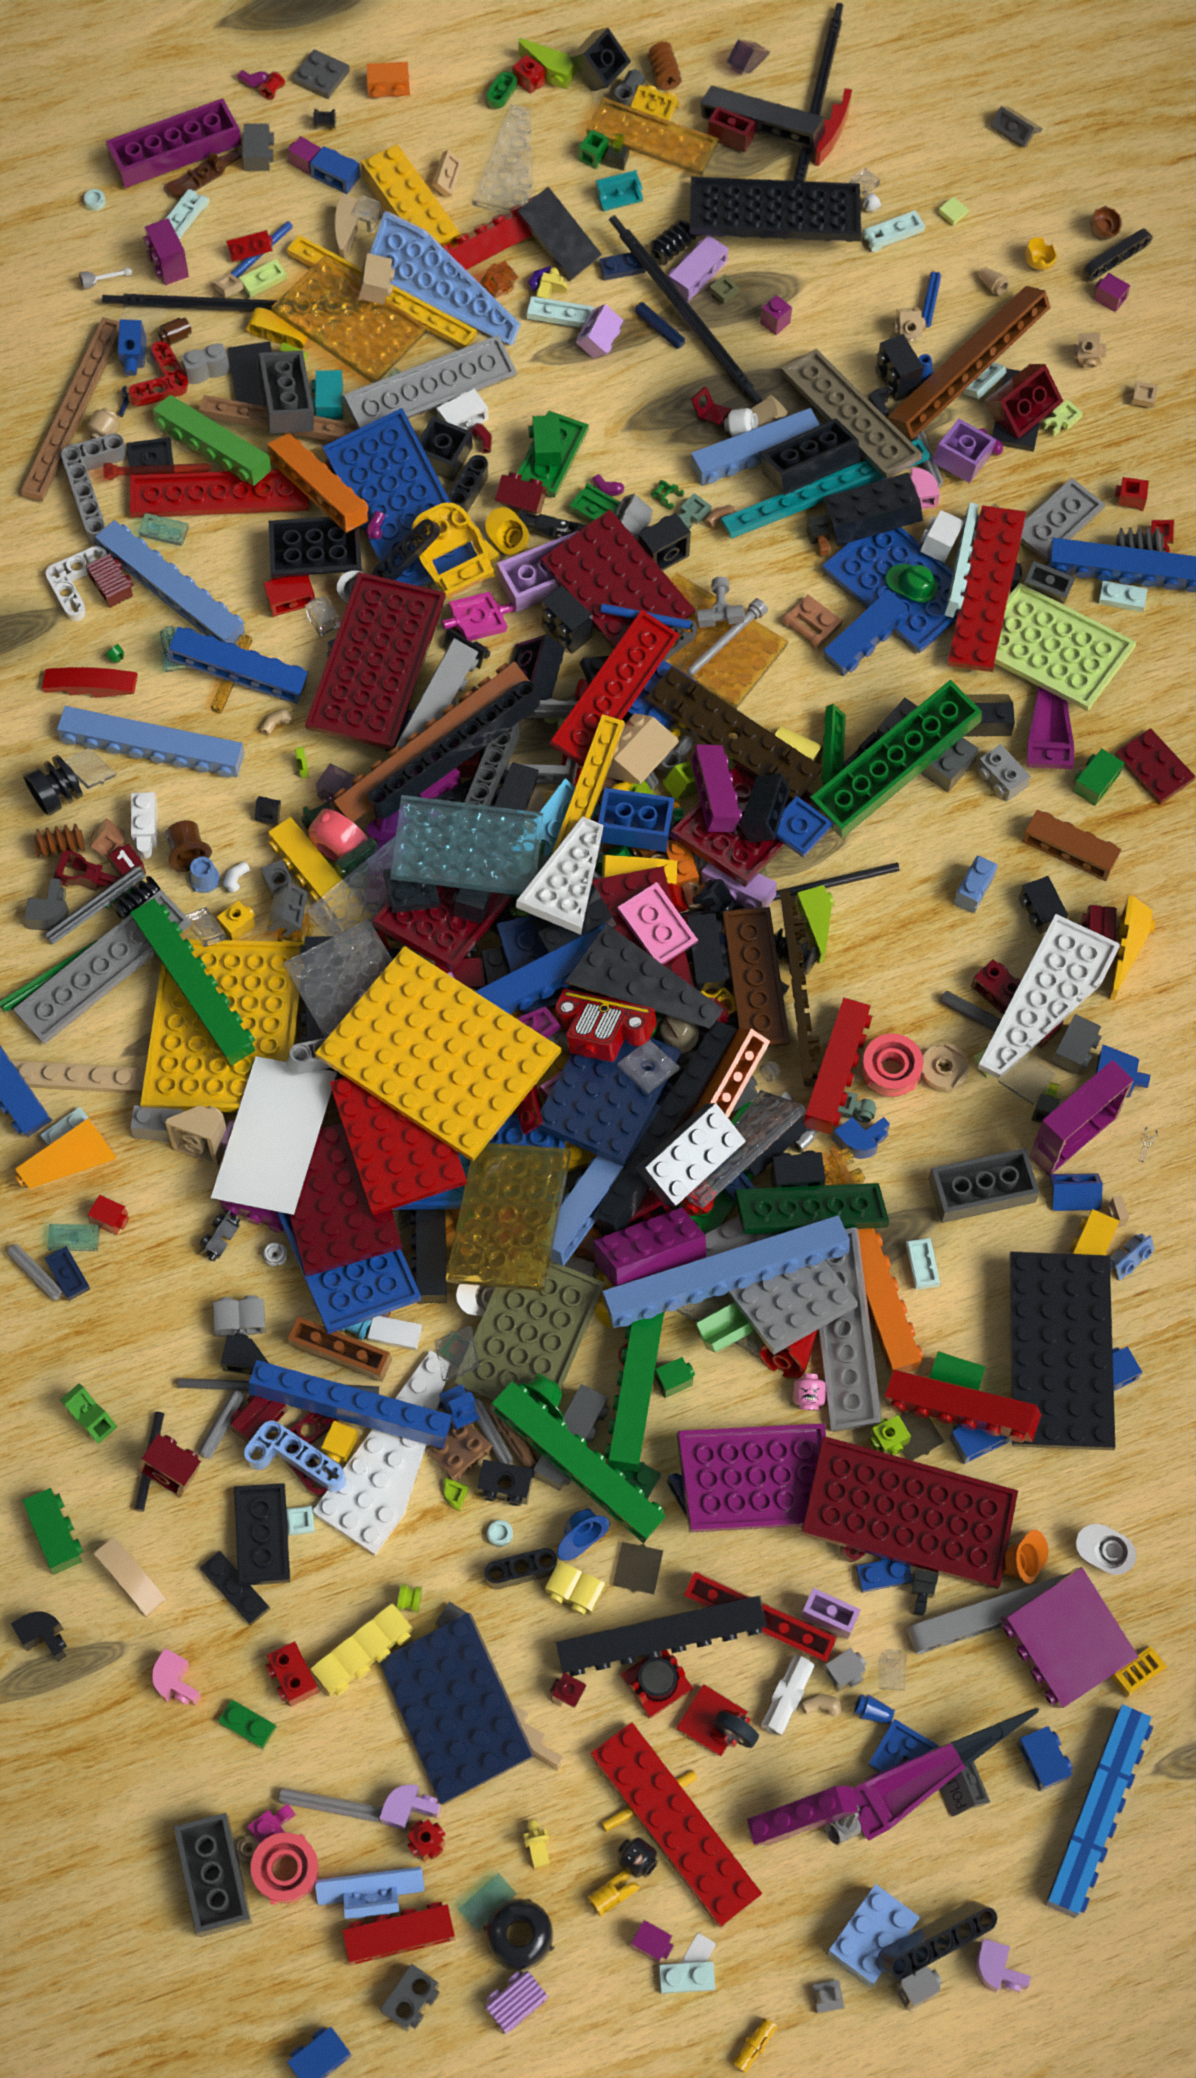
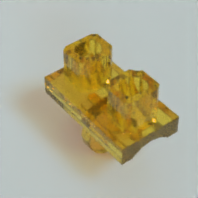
[824,1147,865,1185]

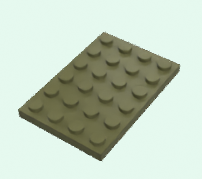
[454,1245,605,1400]

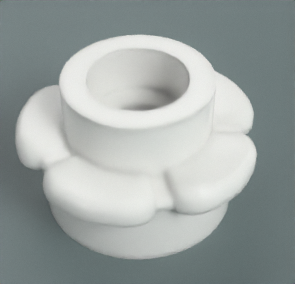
[263,1242,287,1266]

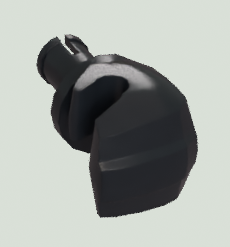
[692,879,735,921]

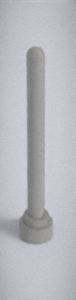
[687,598,768,676]

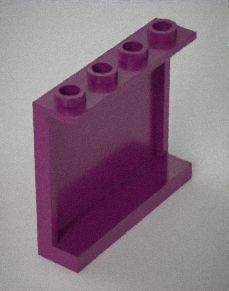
[1000,1567,1139,1708]

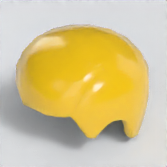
[1025,237,1057,270]

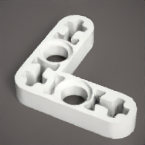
[46,546,107,621]

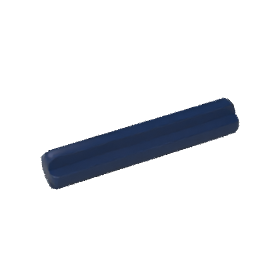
[635,302,685,349]

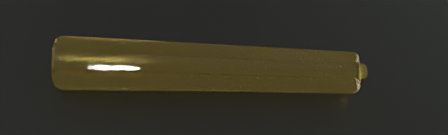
[210,634,252,714]

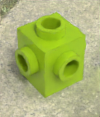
[869,1415,911,1455]

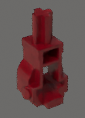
[53,850,121,891]

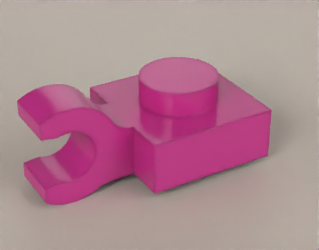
[247,1804,296,1844]

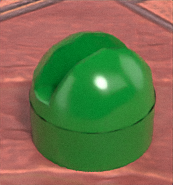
[104,643,124,663]

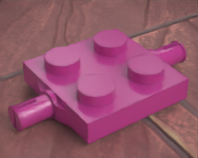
[441,592,515,641]

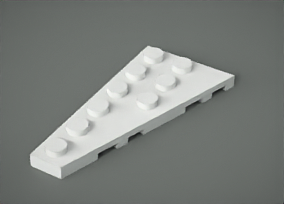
[516,816,603,935]

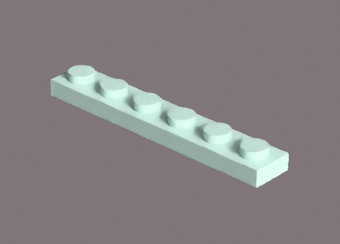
[944,502,980,617]

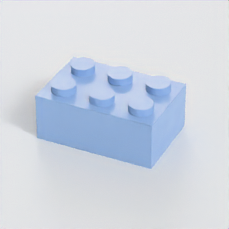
[827,1884,920,1988]

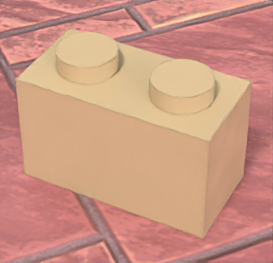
[359,253,395,305]

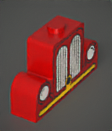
[556,989,657,1062]

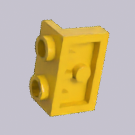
[630,84,680,124]

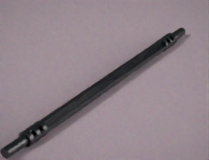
[793,3,844,189]
[609,215,763,405]
[102,293,361,316]

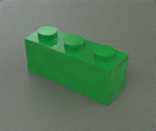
[22,1488,84,1575]

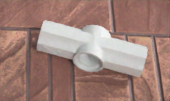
[761,1655,814,1736]

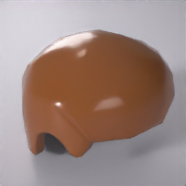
[1090,206,1122,239]

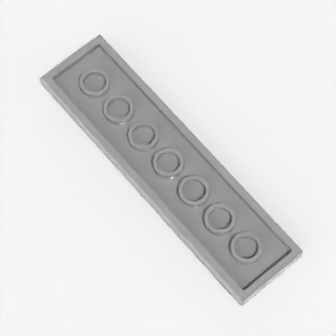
[342,335,517,429]
[13,890,192,1045]
[819,1227,882,1432]

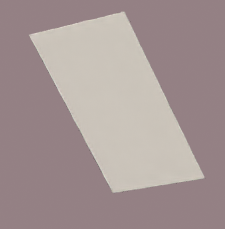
[211,1056,337,1215]

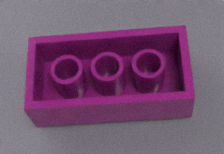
[594,1207,706,1287]

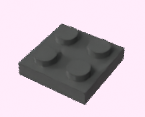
[292,49,350,99]

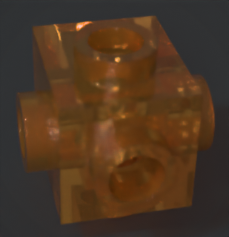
[480,261,518,298]

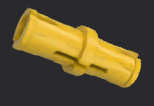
[732,2017,778,2074]

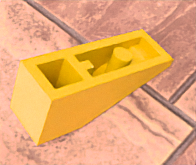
[602,855,678,884]

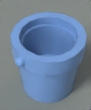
[189,857,220,893]

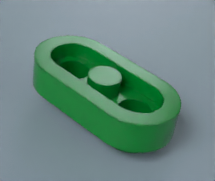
[487,72,517,108]

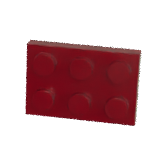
[1115,728,1196,805]

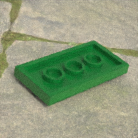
[517,410,589,498]

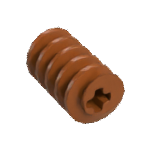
[648,42,682,90]
[34,823,85,859]

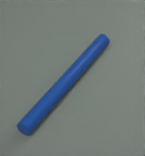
[231,221,293,278]
[600,603,691,630]

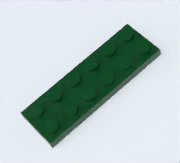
[734,1183,889,1235]

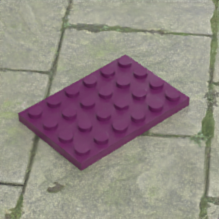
[676,1423,826,1533]

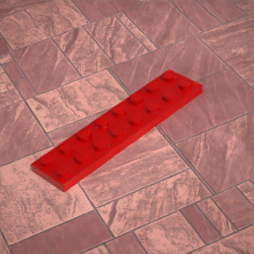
[130,469,309,518]
[948,505,1026,672]
[549,610,680,767]
[590,1722,763,1928]

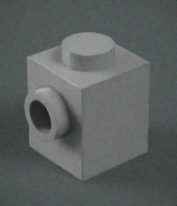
[824,1648,866,1692]

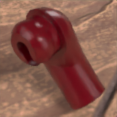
[470,423,492,454]

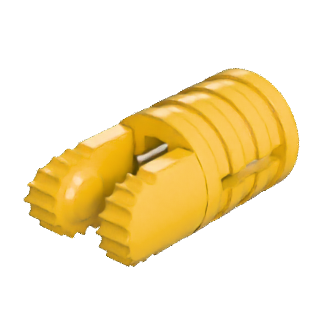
[587,1870,640,1917]

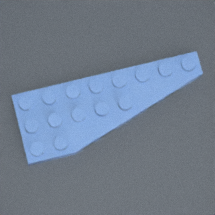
[370,212,521,345]

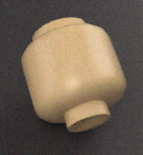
[87,408,120,439]

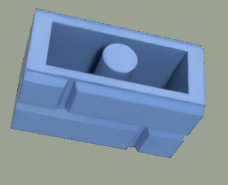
[954,856,998,913]

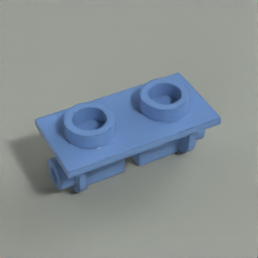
[1110,1233,1154,1281]

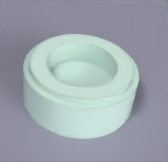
[84,189,106,211]
[487,1520,513,1547]

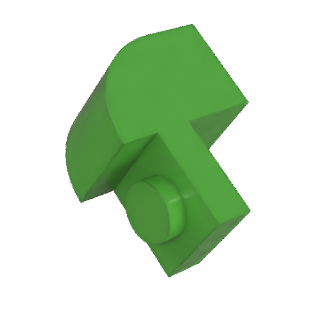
[60,1383,117,1444]

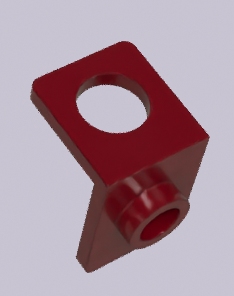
[691,387,731,425]

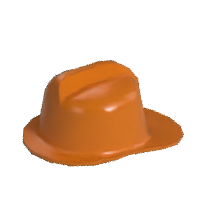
[1003,1530,1048,1584]

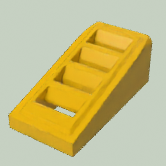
[1111,1646,1168,1698]

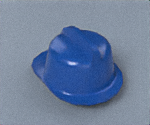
[557,1508,610,1561]

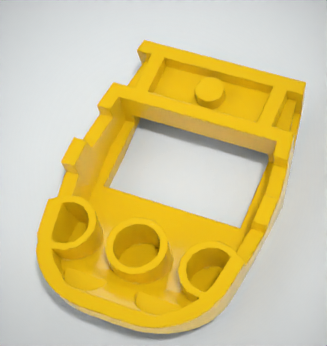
[411,503,495,600]

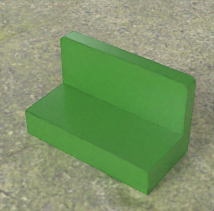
[695,1302,755,1353]

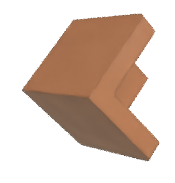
[90,818,125,859]

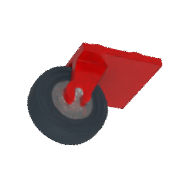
[676,1684,759,1757]

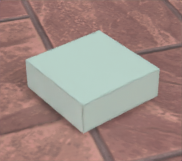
[286,1506,315,1536]

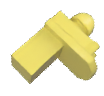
[536,268,568,299]
[523,1819,550,1869]

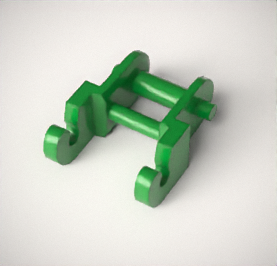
[651,480,685,510]

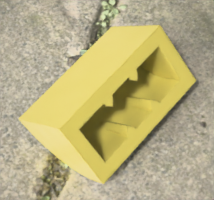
[775,726,824,763]

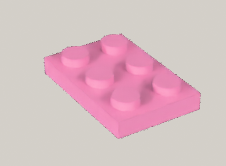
[617,882,698,964]

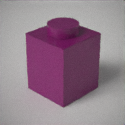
[288,136,321,175]
[1094,273,1131,312]
[760,295,792,335]
[631,1920,674,1963]

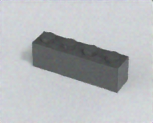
[533,1384,610,1491]

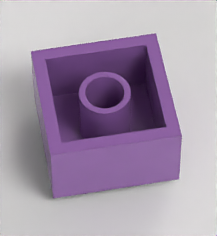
[932,419,996,483]

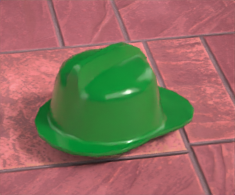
[886,564,938,602]
[520,1374,565,1422]

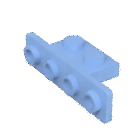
[315,1867,424,1919]

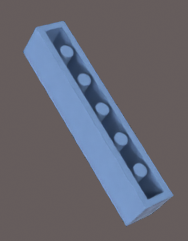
[690,408,820,486]

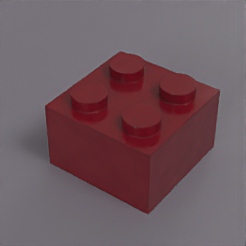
[137,1434,201,1498]

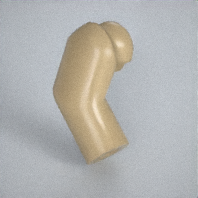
[260,709,293,736]
[801,1694,841,1716]

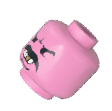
[793,1374,826,1410]

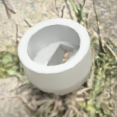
[862,192,881,212]

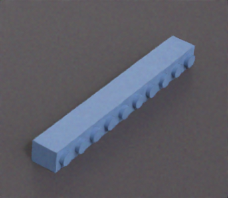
[602,1215,849,1328]

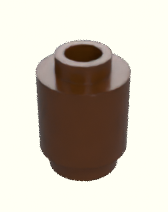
[158,318,192,346]

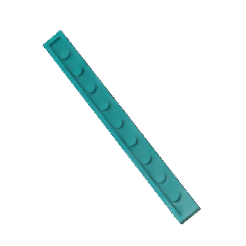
[721,439,930,539]

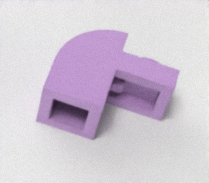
[379,1784,441,1831]
[976,1939,1031,1993]

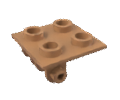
[425,1424,493,1481]

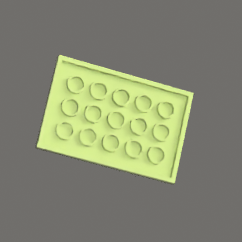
[995,583,1136,712]

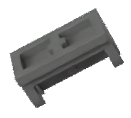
[267,881,308,937]

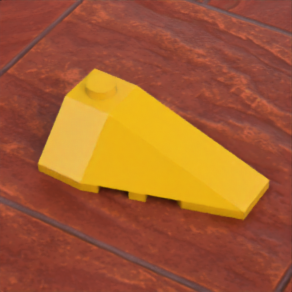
[1109,895,1156,1000]

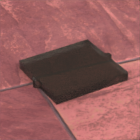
[900,1411,945,1461]
[613,1542,663,1595]

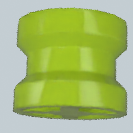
[397,1584,422,1613]

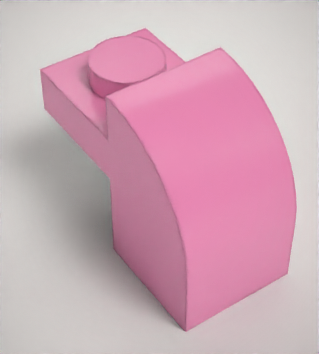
[910,468,940,509]
[152,1648,201,1706]

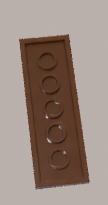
[722,907,790,1047]

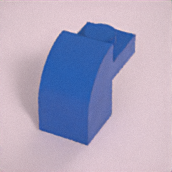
[832,1117,890,1159]
[439,1384,480,1430]

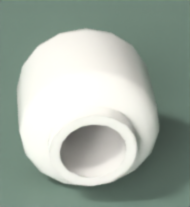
[724,408,758,437]

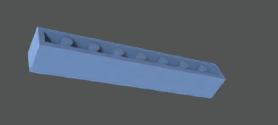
[95,520,245,644]
[57,706,245,778]
[535,1104,661,1267]

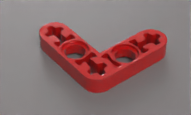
[128,341,189,406]

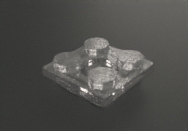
[617,1039,680,1094]

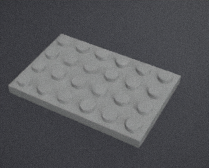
[705,1216,858,1355]

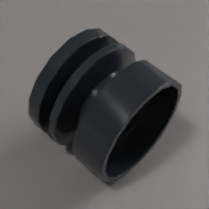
[23,754,83,817]

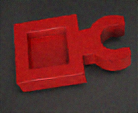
[1151,519,1175,553]

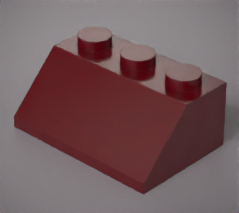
[985,364,1063,438]

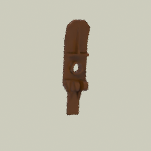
[167,149,242,198]

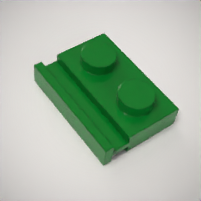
[569,483,620,523]

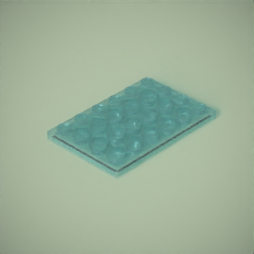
[390,795,543,896]

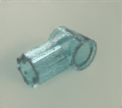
[160,626,188,672]

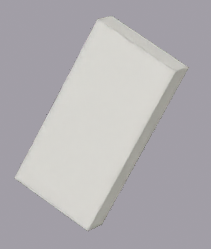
[368,1316,423,1351]

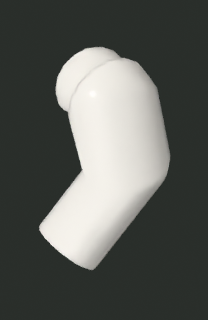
[223,861,250,893]

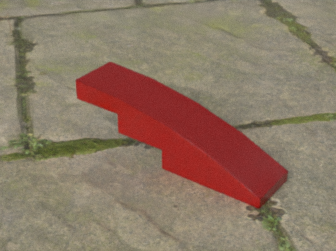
[815,88,852,166]
[42,667,138,698]

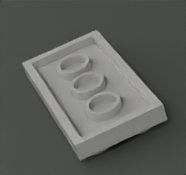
[1021,478,1105,562]

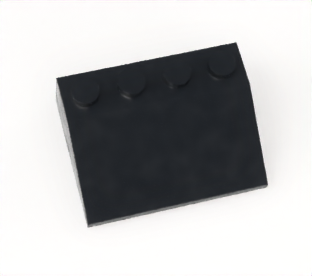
[269,517,362,577]

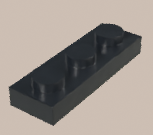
[200,1551,270,1626]

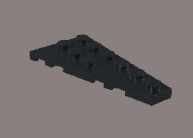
[564,923,723,1029]

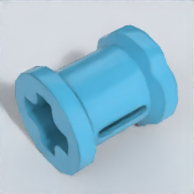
[341,1319,372,1340]

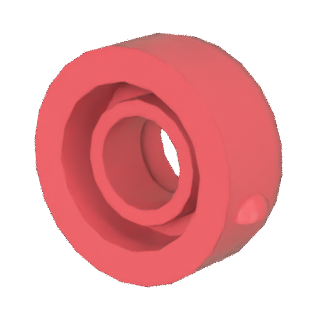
[308,808,369,865]
[862,1033,924,1097]
[251,1833,319,1905]

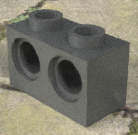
[380,1964,440,2032]

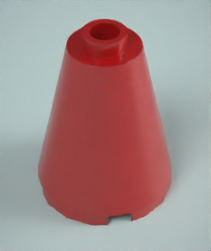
[760,1330,818,1379]

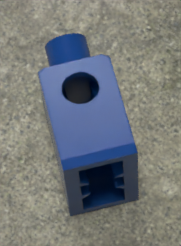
[118,319,147,376]
[1095,1045,1151,1098]

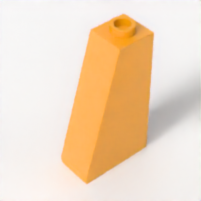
[14,1118,117,1189]

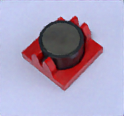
[621,1650,693,1719]

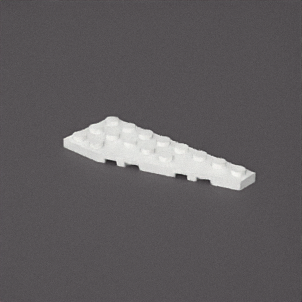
[978,914,1121,1079]
[312,1350,451,1556]

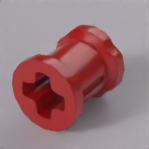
[258,71,285,100]

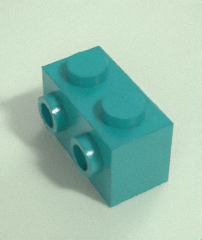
[311,370,343,420]

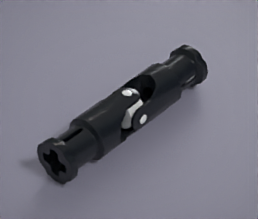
[519,510,587,538]

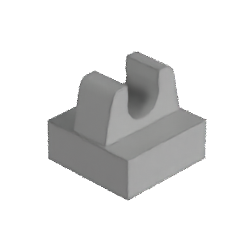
[812,1980,845,2014]

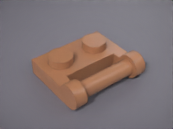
[782,595,843,649]

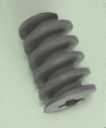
[1116,527,1164,552]

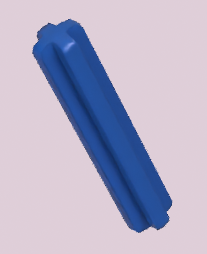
[922,271,941,328]

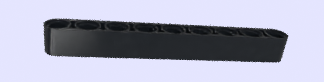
[368,681,540,819]

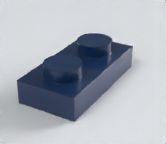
[599,252,646,281]
[45,1246,90,1301]

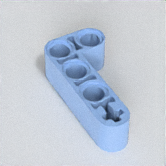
[244,1421,346,1492]

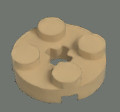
[921,1044,969,1093]

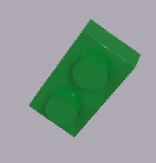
[218,1699,277,1750]

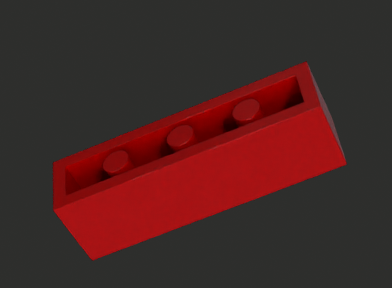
[342,1902,456,1966]

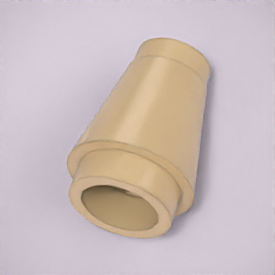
[978,267,1010,295]

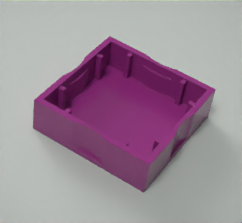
[1029,1060,1134,1177]

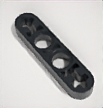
[1083,228,1153,281]
[372,519,440,580]

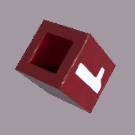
[109,843,146,877]

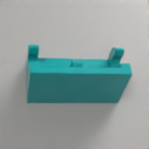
[596,170,643,212]

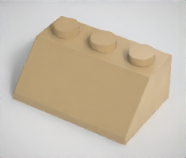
[606,713,679,784]
[165,1105,227,1166]

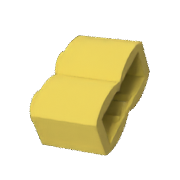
[545,1561,605,1616]

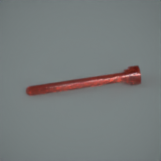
[103,462,211,481]

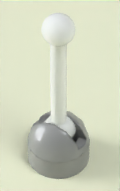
[79,267,132,290]

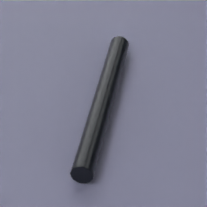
[134,1412,165,1512]

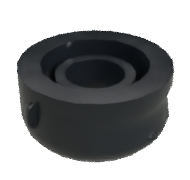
[483,1899,555,1971]

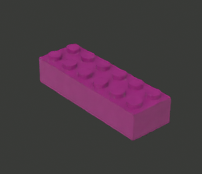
[106,98,242,188]

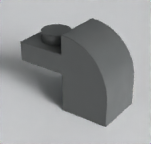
[24,878,69,930]

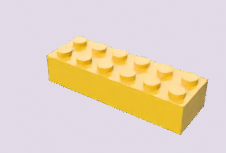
[361,144,461,244]

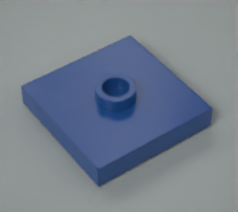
[776,796,833,858]

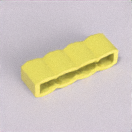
[311,1604,413,1697]

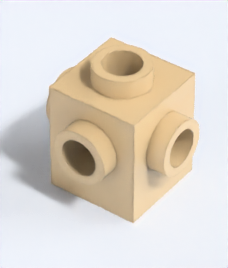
[893,307,925,342]
[1074,332,1106,368]

